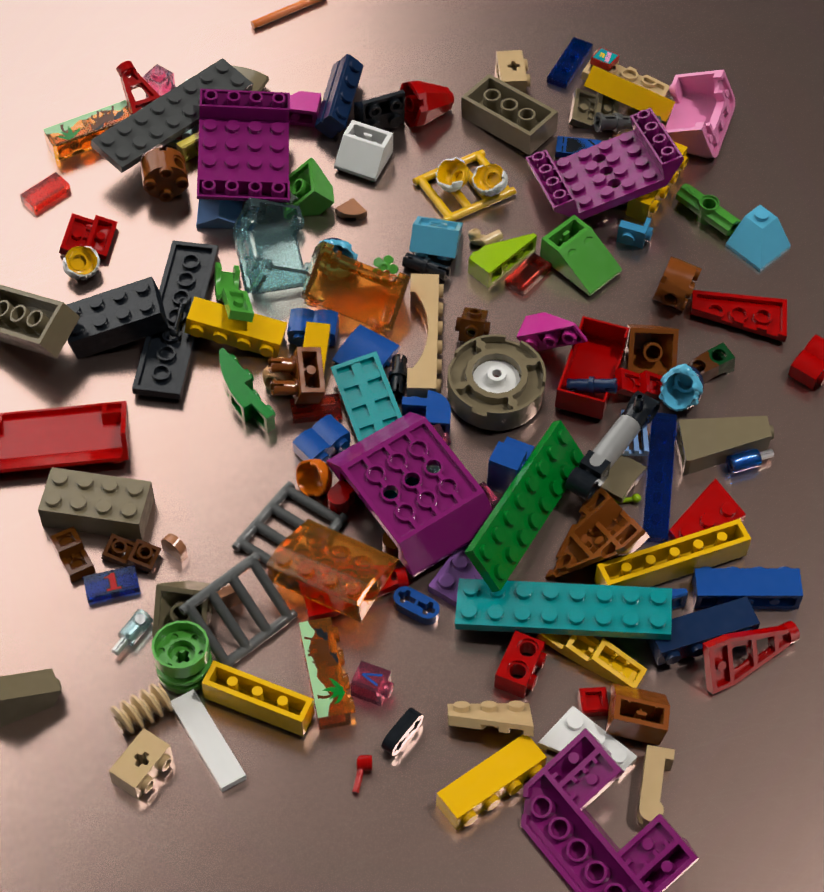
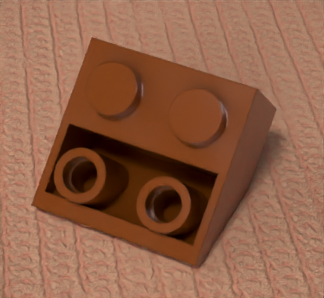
[606,683,670,745]

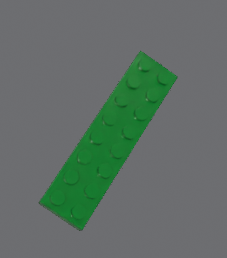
[465,420,584,592]

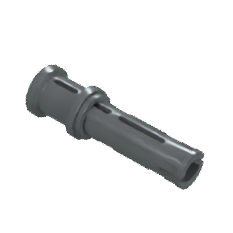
[594,112,661,132]

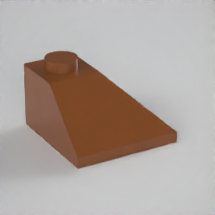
[626,324,679,376]

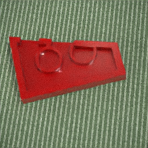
[668,478,746,540]

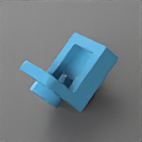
[616,217,654,249]

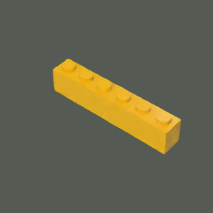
[594,518,751,587]

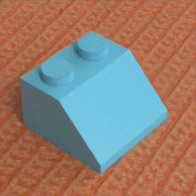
[409,216,463,261]

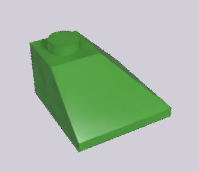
[282,158,335,217]

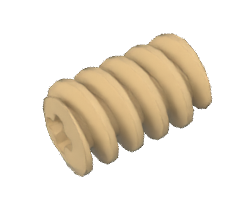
[110,682,173,735]

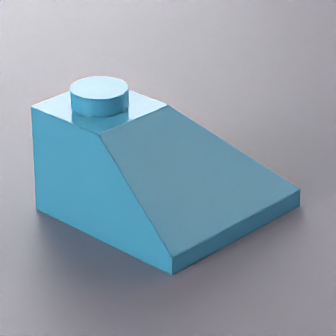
[725,205,791,272]

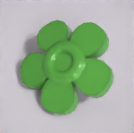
[372,255,398,282]

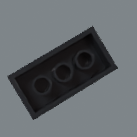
[66,276,169,359]

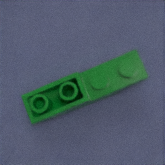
[219,348,276,433]

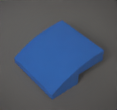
[332,324,401,369]

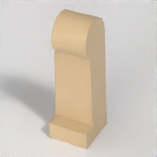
[637,745,675,828]

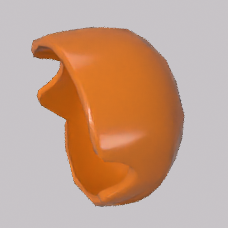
[296,459,332,497]

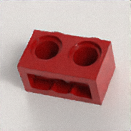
[494,630,548,699]

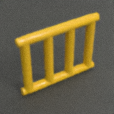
[412,149,517,221]

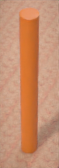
[251,0,323,29]

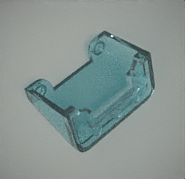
[233,197,317,294]

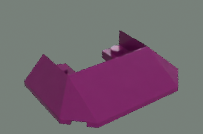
[521,728,699,892]

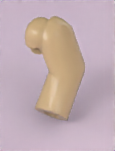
[468,228,503,247]

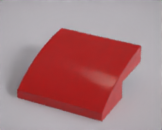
[59,213,118,259]

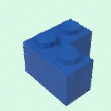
[486,437,535,495]

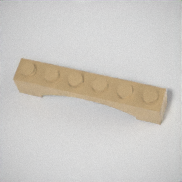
[407,273,444,398]

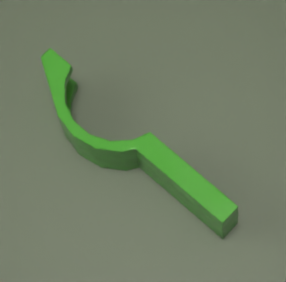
[215,262,254,322]

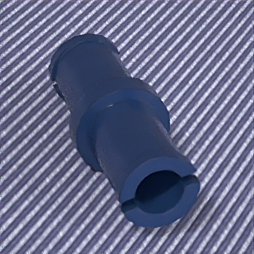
[566,376,618,396]

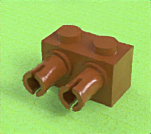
[268,347,326,404]

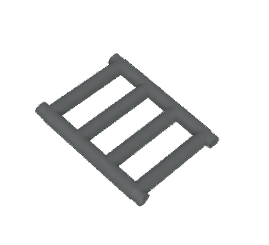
[232,481,348,584]
[179,552,298,667]

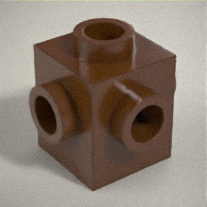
[455,307,491,342]

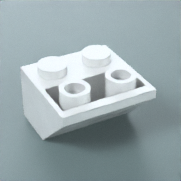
[334,120,393,182]

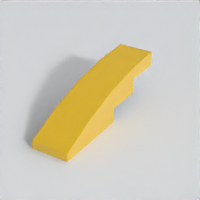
[584,65,676,122]
[537,633,647,688]

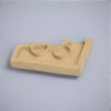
[447,700,534,737]

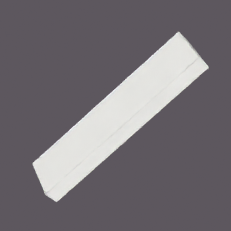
[171,689,247,792]

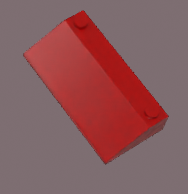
[0,401,129,473]

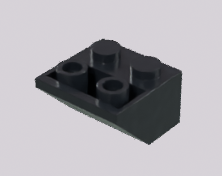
[354,90,405,130]

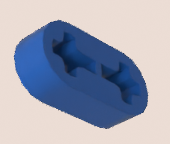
[393,586,440,625]

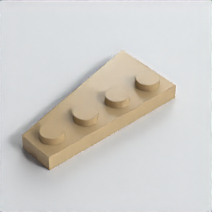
[581,50,670,97]

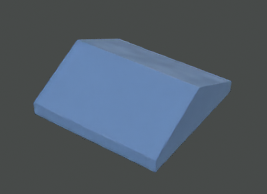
[196,199,245,229]

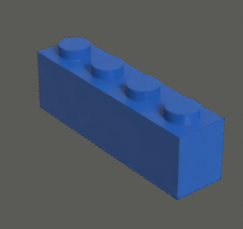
[691,566,803,609]

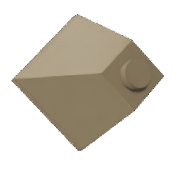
[152,580,213,636]

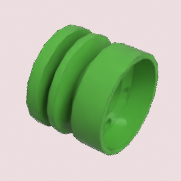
[151,621,213,693]

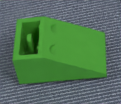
[540,215,622,296]

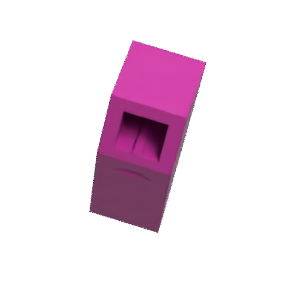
[517,312,588,352]

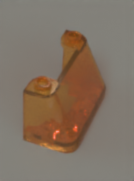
[301,241,411,334]

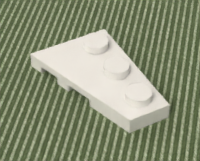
[537,706,637,780]

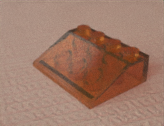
[266,519,399,622]

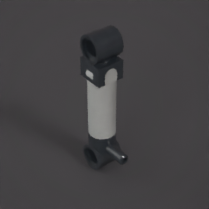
[565,391,660,501]

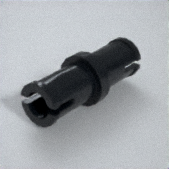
[402,252,451,281]
[388,354,407,401]

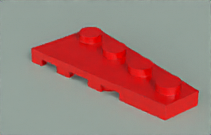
[691,290,787,342]

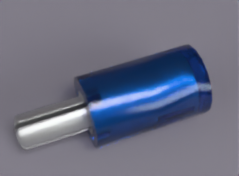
[726,448,774,474]

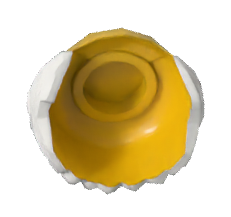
[436,157,470,192]
[472,164,508,197]
[62,246,100,280]

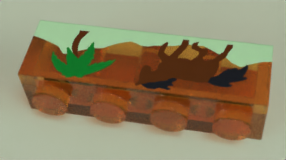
[43,100,130,162]
[299,617,355,730]

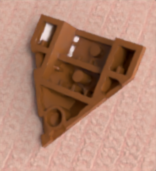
[545,487,650,581]

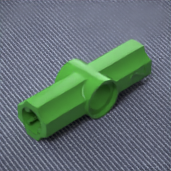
[675,183,741,237]

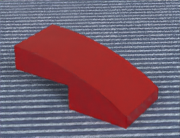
[614,367,662,400]

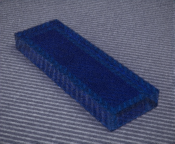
[547,37,593,89]

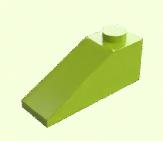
[468,233,537,288]

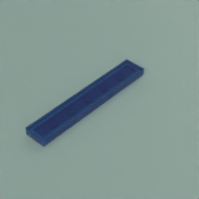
[642,412,677,543]

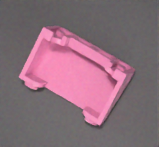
[661,69,735,159]

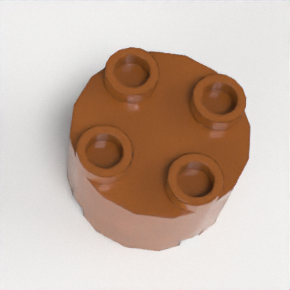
[141,147,189,202]
[653,256,702,312]

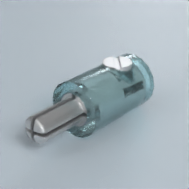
[112,609,153,656]

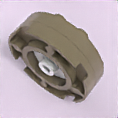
[447,334,546,431]

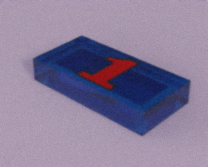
[83,565,140,603]

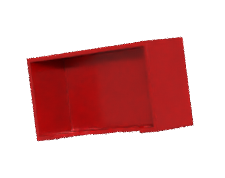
[555,316,630,420]

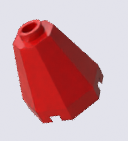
[400,81,454,127]

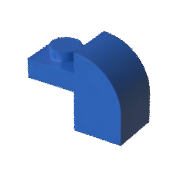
[402,390,451,438]

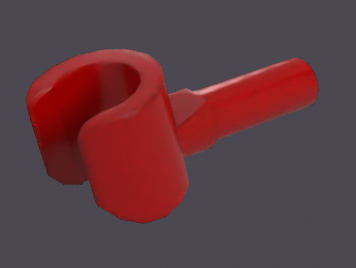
[352,755,372,794]

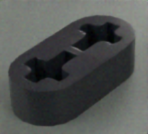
[381,707,424,756]

